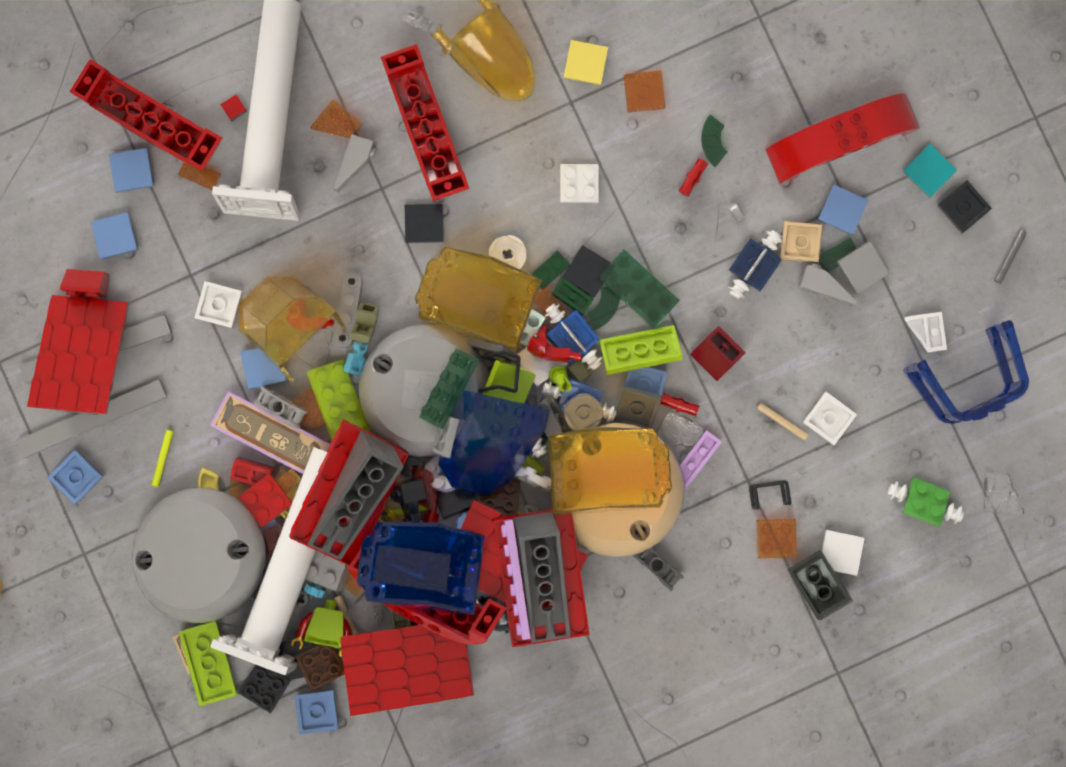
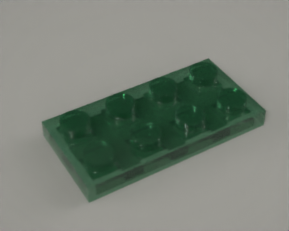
[598,249,680,329]
[419,349,480,429]

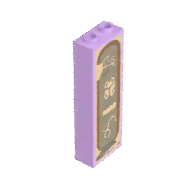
[210,391,330,474]

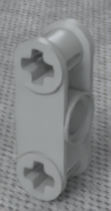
[253,386,308,429]

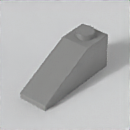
[333,134,377,192]
[798,263,857,307]

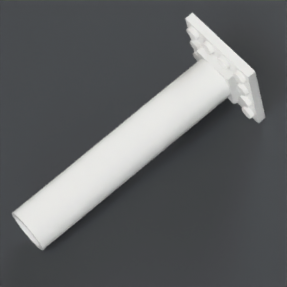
[212,0,302,221]
[210,447,327,675]

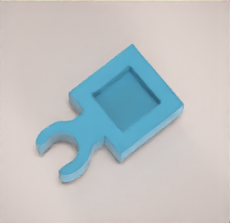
[343,341,368,377]
[304,582,327,599]

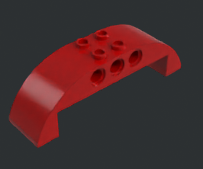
[381,44,470,202]
[69,59,223,171]
[765,93,920,184]
[348,537,506,645]

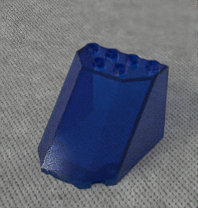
[438,389,550,496]
[356,522,485,615]

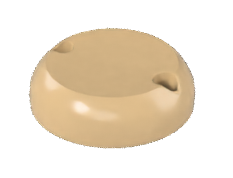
[550,423,684,557]

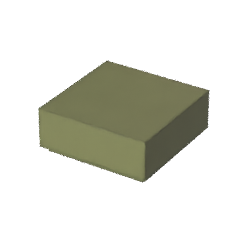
[566,360,592,382]

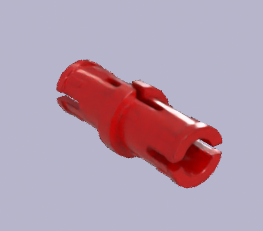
[678,158,709,197]
[660,393,700,417]

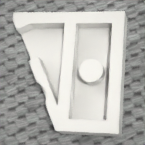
[904,312,947,353]

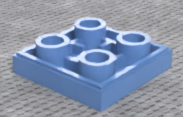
[109,148,154,193]
[818,185,868,235]
[91,212,138,260]
[240,343,287,389]

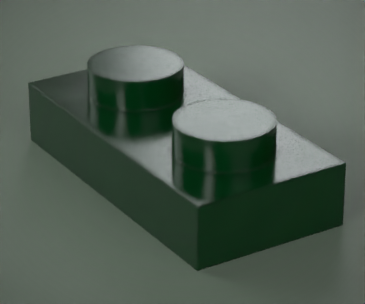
[529,250,570,290]
[551,278,594,316]

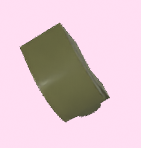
[350,302,380,343]

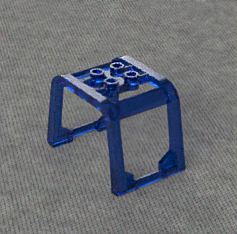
[903,320,1029,424]

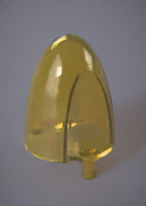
[431,0,536,102]

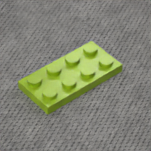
[599,325,683,375]
[306,359,370,440]
[178,620,238,706]

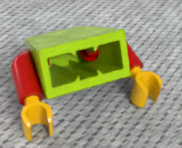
[291,600,352,657]

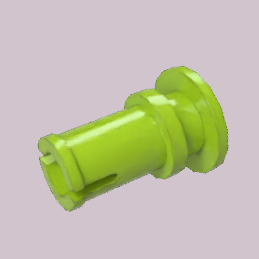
[548,365,572,392]
[515,449,545,476]

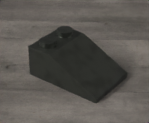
[787,550,853,621]

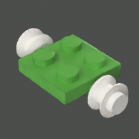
[888,477,964,527]

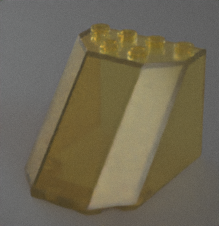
[415,247,542,352]
[238,276,346,383]
[548,427,672,515]

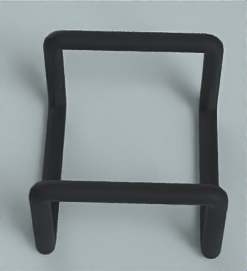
[478,351,521,393]
[749,480,791,510]

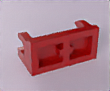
[229,457,275,485]

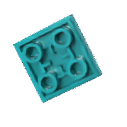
[902,144,957,198]

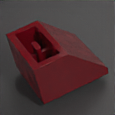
[689,326,746,381]

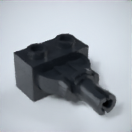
[390,479,427,528]

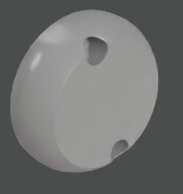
[359,325,490,457]
[132,488,266,623]

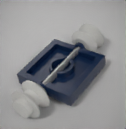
[728,230,783,299]

